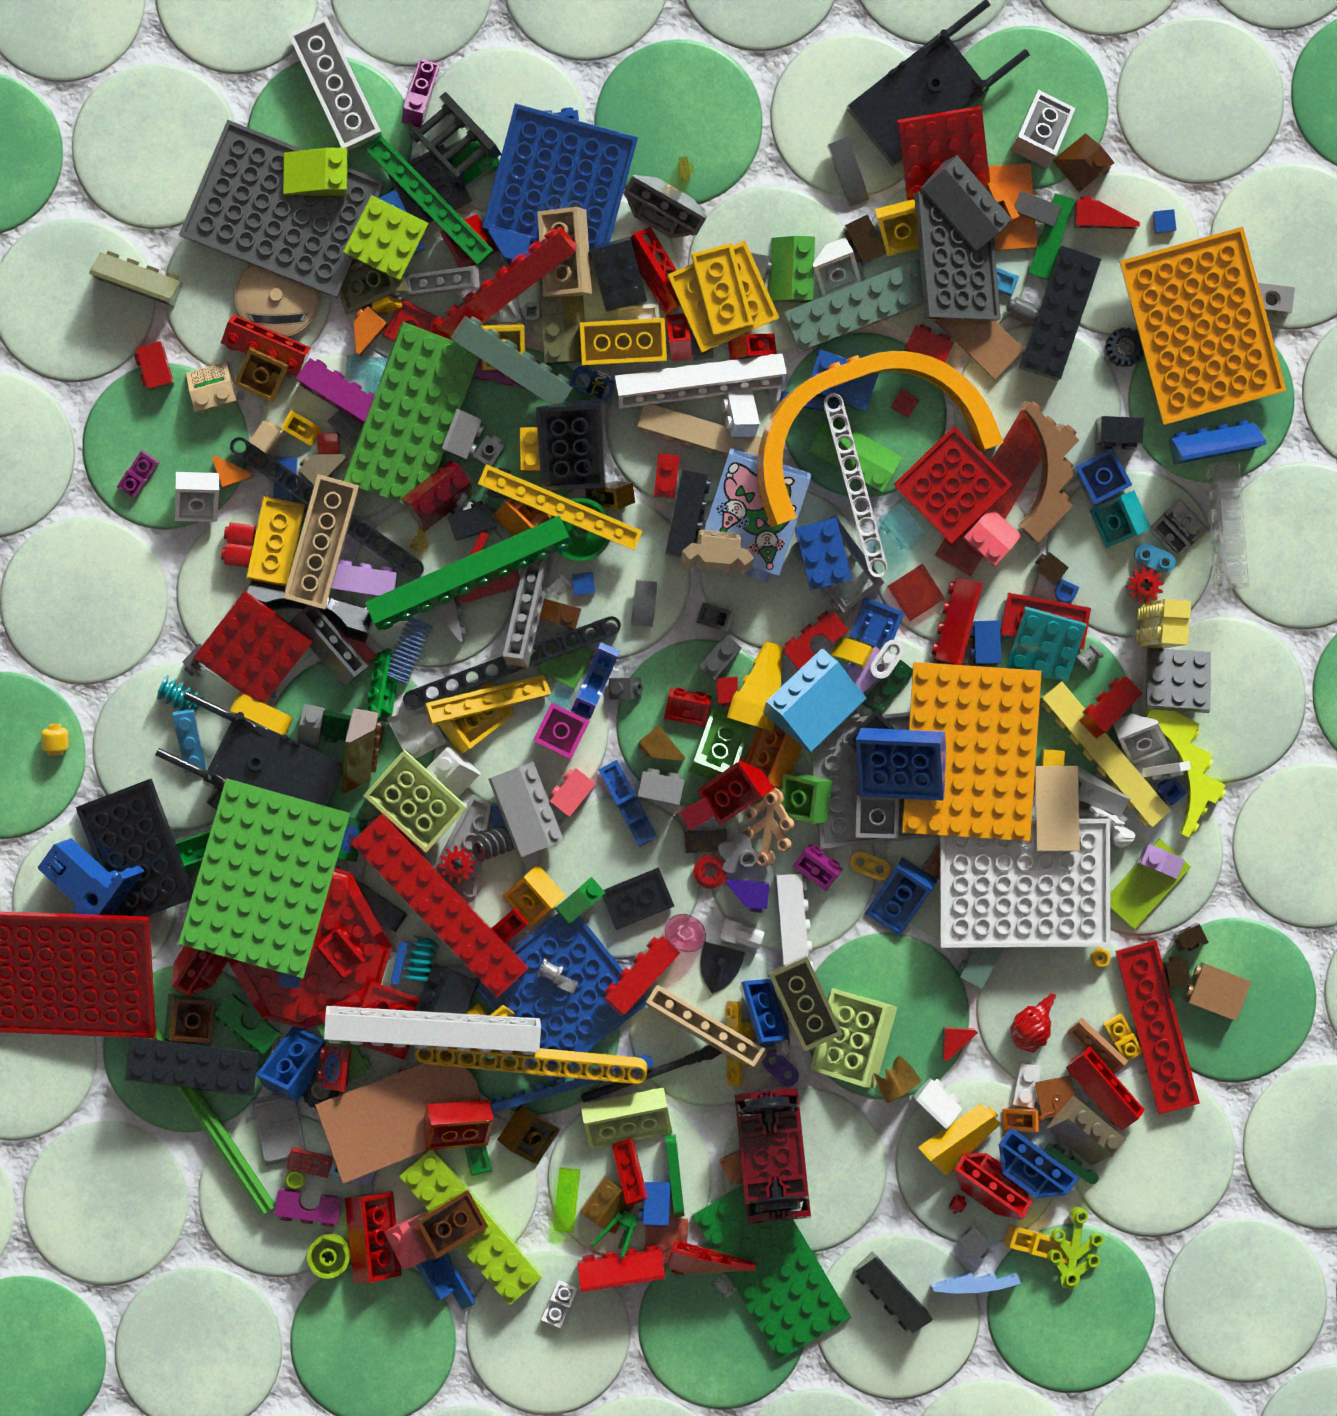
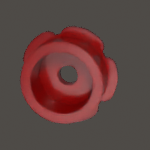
[948,1194,967,1214]

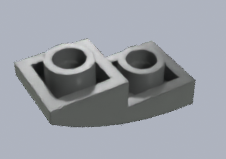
[1014,191,1062,227]
[631,580,657,627]

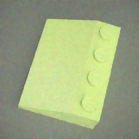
[363,750,467,852]
[809,988,897,1088]

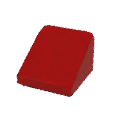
[317,433,340,455]

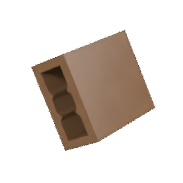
[1185,962,1251,1021]

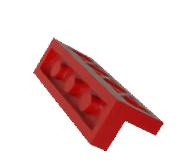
[630,226,681,315]

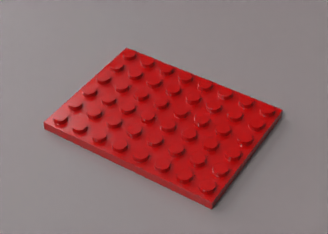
[0,911,156,1039]

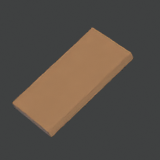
[934,319,1024,380]

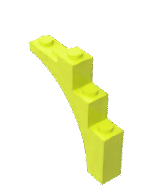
[1144,709,1226,838]

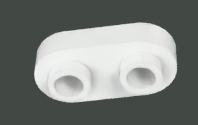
[870,640,904,679]

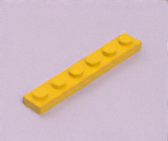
[424,675,551,725]

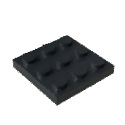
[387,144,473,224]

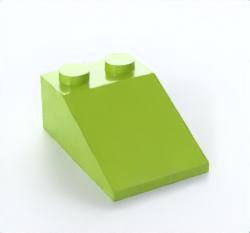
[283,148,348,196]

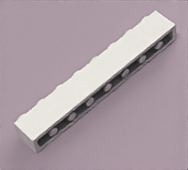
[615,354,787,409]
[776,873,814,1045]

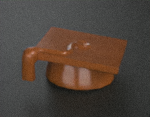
[1035,1075,1075,1122]

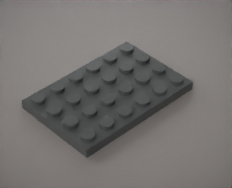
[914,192,1001,322]

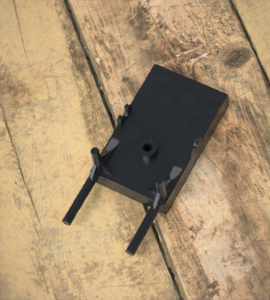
[846,0,1030,167]
[155,691,343,806]

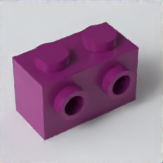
[793,844,843,891]

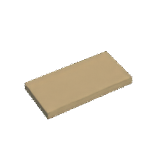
[1035,766,1080,852]

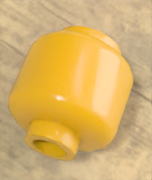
[41,724,69,756]

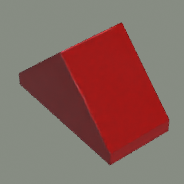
[942,1027,978,1061]

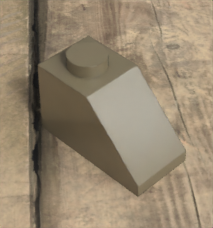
[299,454,348,485]

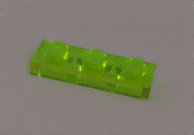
[553,1167,581,1233]

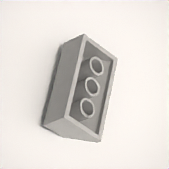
[488,761,564,858]

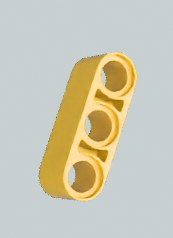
[229,692,293,735]

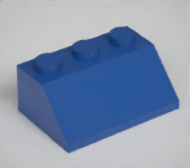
[740,979,789,1048]

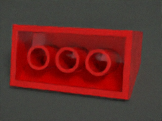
[931,578,983,665]
[344,1191,402,1283]
[578,1244,666,1292]

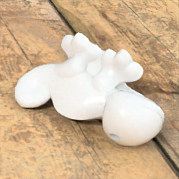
[1079,806,1135,847]

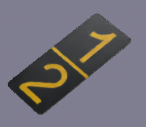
[586,370,610,399]

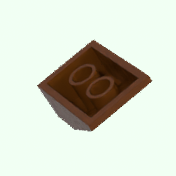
[408,1190,488,1260]

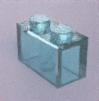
[879,502,927,551]

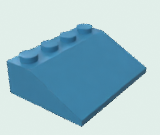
[763,649,867,754]

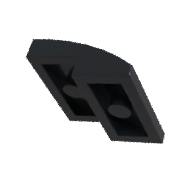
[1149,498,1209,559]

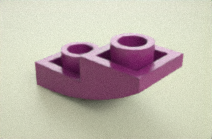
[117,450,160,498]

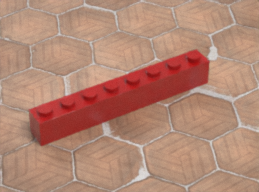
[429,226,577,340]

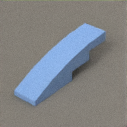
[931,1271,1021,1294]

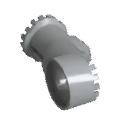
[537,958,578,994]

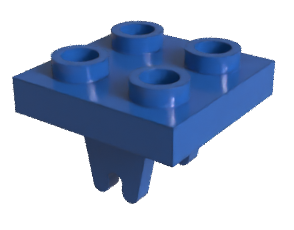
[849,597,905,651]

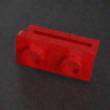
[315,929,366,979]

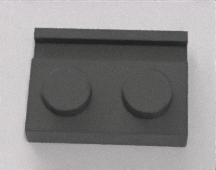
[327,410,363,450]

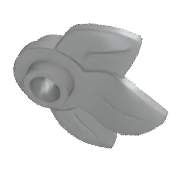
[718,832,757,873]

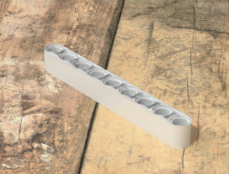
[824,393,887,577]

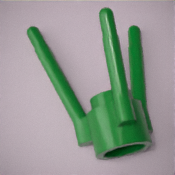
[591,1210,639,1258]

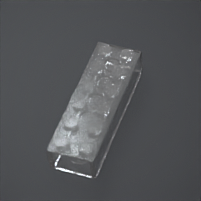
[1205,460,1249,591]

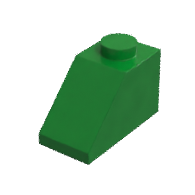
[555,877,605,925]

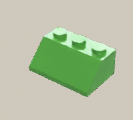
[770,236,815,303]

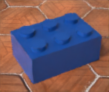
[810,349,879,412]
[794,518,852,591]

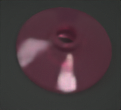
[665,914,706,952]

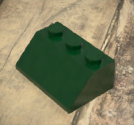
[320,710,389,748]

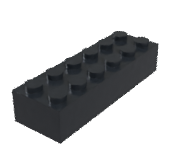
[1018,245,1101,381]
[124,1037,259,1096]

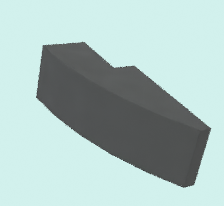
[827,137,869,207]

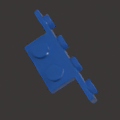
[416,1253,475,1309]

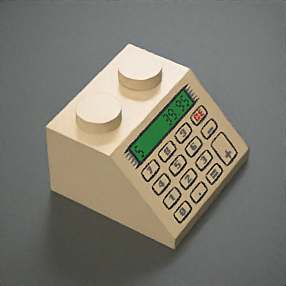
[186,362,239,414]

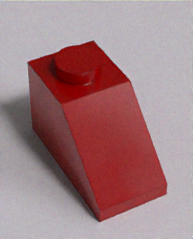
[666,313,692,362]
[728,333,777,360]

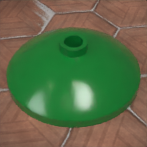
[551,498,610,562]

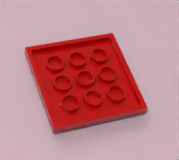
[897,106,990,200]
[893,426,1013,545]
[193,590,313,704]

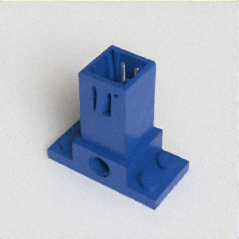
[38,838,145,915]

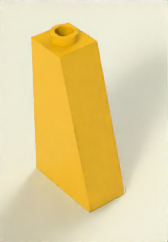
[918,1103,1001,1176]

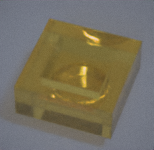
[679,157,693,182]

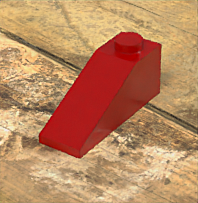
[1074,196,1140,229]

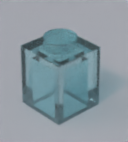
[547,681,576,710]

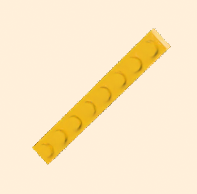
[478,464,643,551]

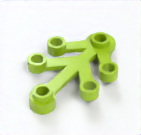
[1048,1206,1104,1289]

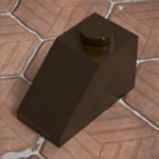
[585,481,635,509]

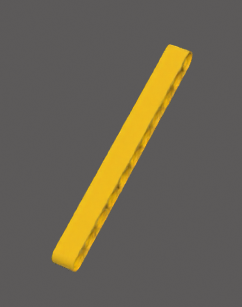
[415,1046,647,1084]

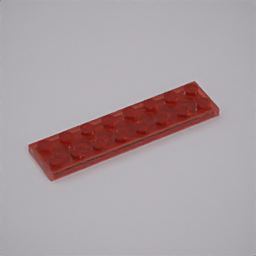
[934,410,1042,577]

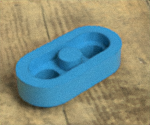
[1134,544,1176,573]

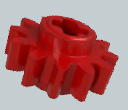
[1126,567,1164,604]
[439,845,477,883]

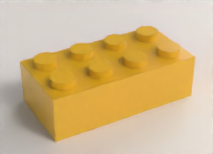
[580,318,667,366]

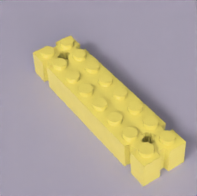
[1135,599,1191,649]

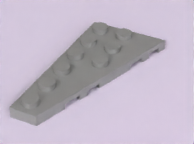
[434,794,491,908]

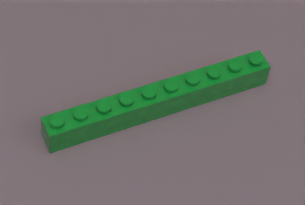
[365,515,573,631]

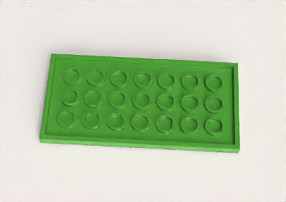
[342,322,479,504]

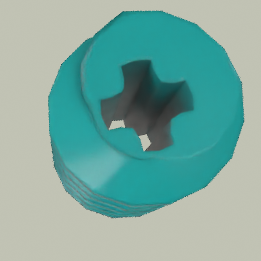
[157,675,205,712]
[403,935,439,981]

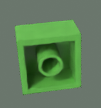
[781,772,832,824]

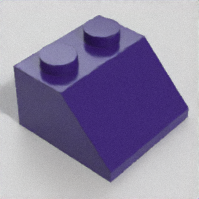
[726,878,769,913]

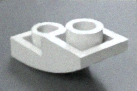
[541,1280,578,1329]

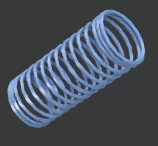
[388,617,433,684]

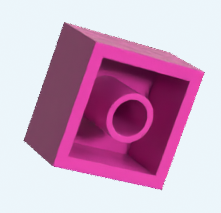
[533,702,590,759]

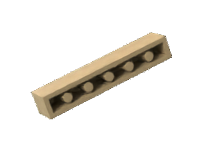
[637,404,762,459]
[646,985,767,1072]

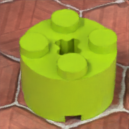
[307,1233,351,1279]

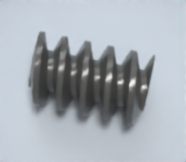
[472,825,515,862]

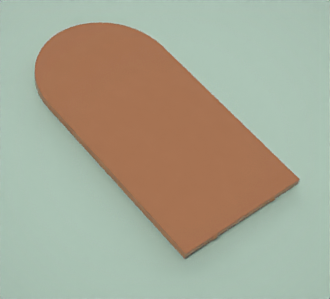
[315,1063,480,1183]

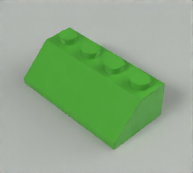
[808,419,902,494]

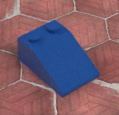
[865,857,937,937]
[256,1026,326,1103]

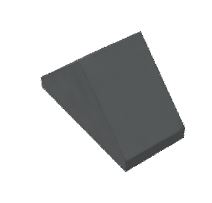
[696,603,735,633]

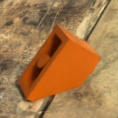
[354,306,388,357]

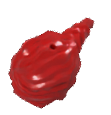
[1010,993,1056,1053]

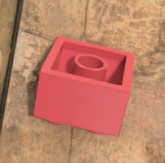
[962,508,1022,567]
[384,1213,427,1270]

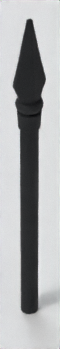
[581,1045,722,1103]

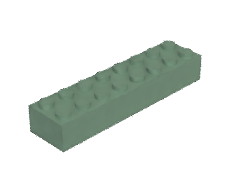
[783,259,924,353]

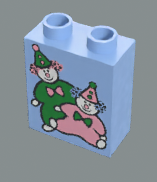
[704,448,811,581]

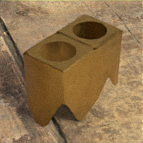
[873,1056,922,1103]

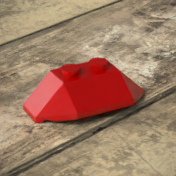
[171,946,228,997]
[953,1153,1032,1220]

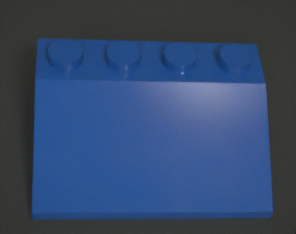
[1169,420,1267,465]
[856,728,946,801]

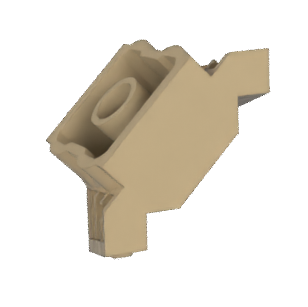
[680,530,754,576]

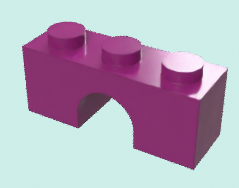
[275,1188,343,1227]

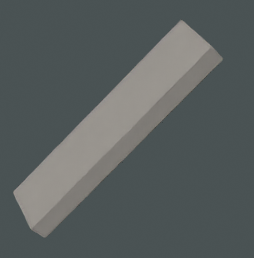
[406,266,480,296]

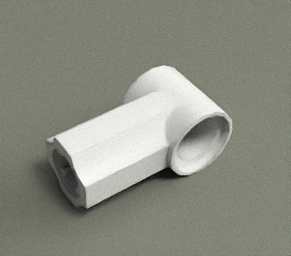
[719,918,764,949]

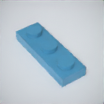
[172,709,206,773]

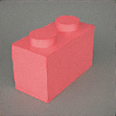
[550,768,596,817]

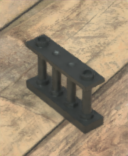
[407,92,501,187]

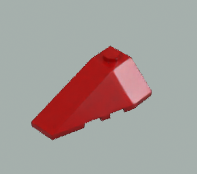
[668,1240,757,1275]

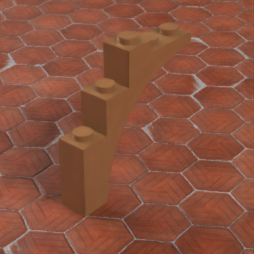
[1018,401,1079,543]

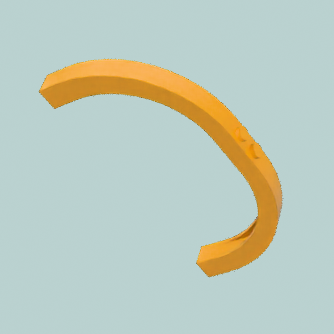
[757,351,1004,527]

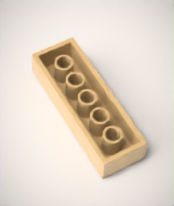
[283,474,360,609]

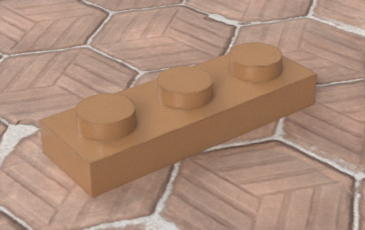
[1067,1018,1128,1074]

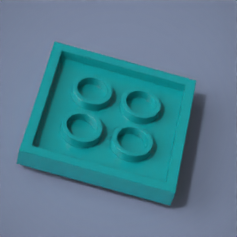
[1006,606,1086,683]

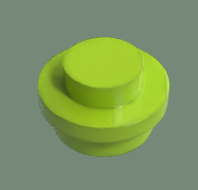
[285,1170,306,1190]

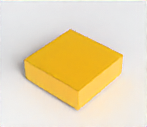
[372,296,402,315]

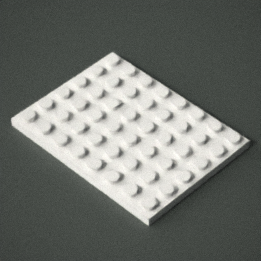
[940,819,1110,948]

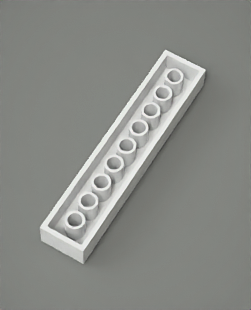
[324,1006,541,1055]

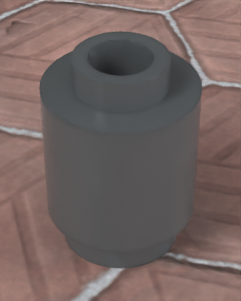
[1006,297,1039,324]

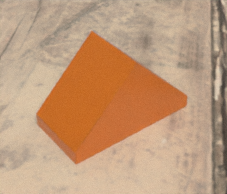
[212,455,255,488]
[1002,1108,1039,1132]

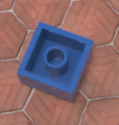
[1073,448,1132,506]

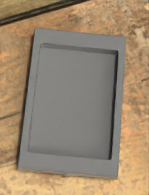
[252,1094,307,1166]

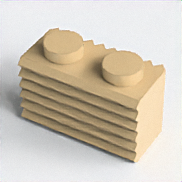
[249,420,284,456]

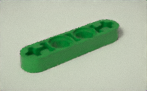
[665,1134,685,1217]

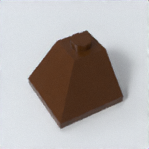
[1053,133,1115,192]

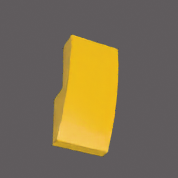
[830,637,874,668]
[1103,1013,1142,1061]

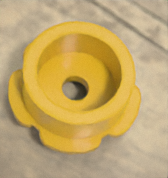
[1090,947,1111,968]

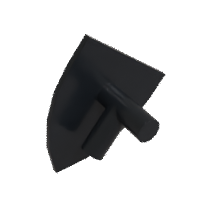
[700,941,745,994]

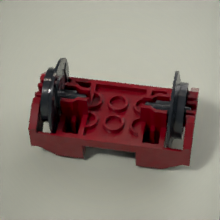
[734,1089,811,1224]

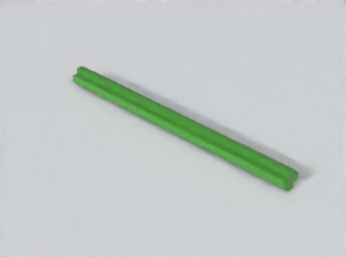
[146,1025,276,1216]

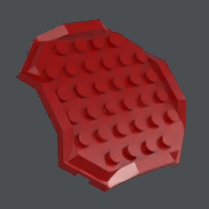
[226,868,392,1030]

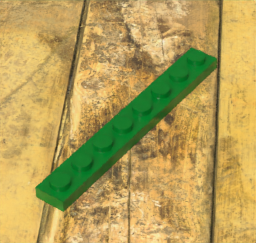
[364,134,494,266]

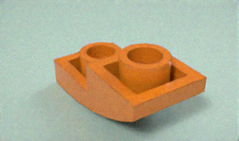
[985,182,1019,224]

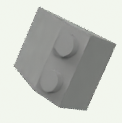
[1010,90,1076,169]

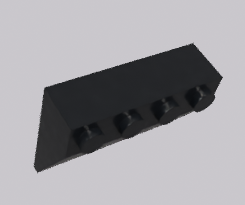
[536,399,606,491]

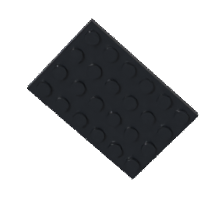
[75,778,193,917]

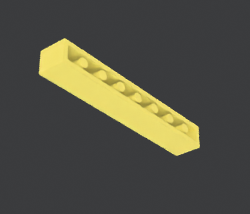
[1041,682,1171,827]

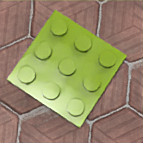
[343,195,429,281]

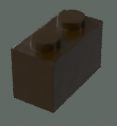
[842,214,886,266]

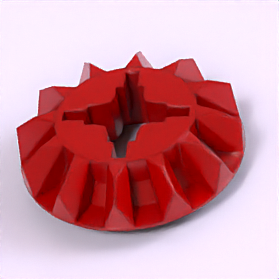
[693,855,727,889]

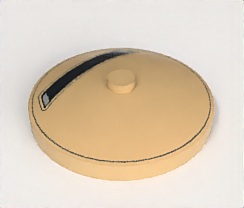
[235,264,320,338]

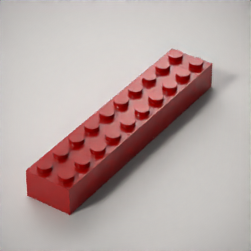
[351,813,529,997]

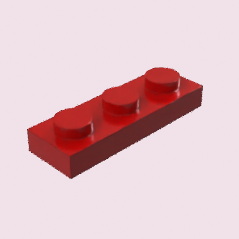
[612,1138,648,1206]

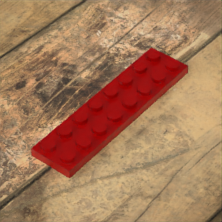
[1115,940,1200,1114]

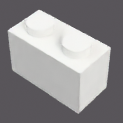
[722,390,760,437]

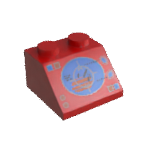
[318,1043,352,1092]

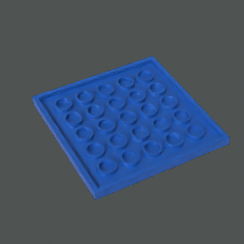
[482,103,638,257]
[474,913,647,1082]

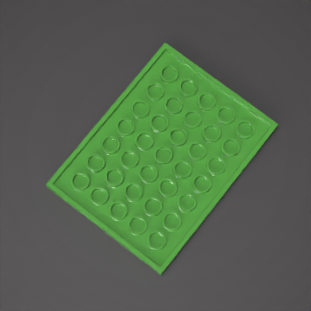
[178,778,350,978]

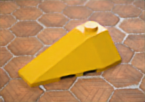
[727,641,783,731]

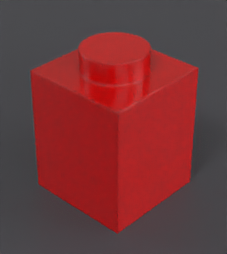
[716,677,739,707]

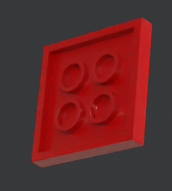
[348,980,420,1060]

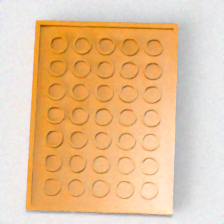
[1119,227,1287,425]
[902,662,1042,841]

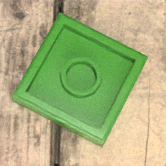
[537,633,594,690]

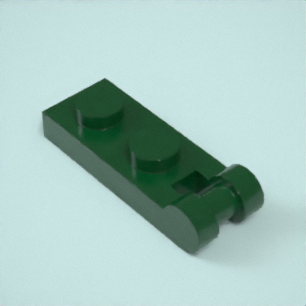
[862,659,913,714]
[1044,1143,1099,1184]

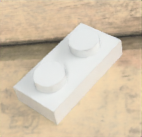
[1142,761,1191,780]
[1012,1062,1041,1108]

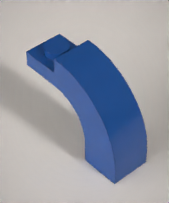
[571,643,620,719]

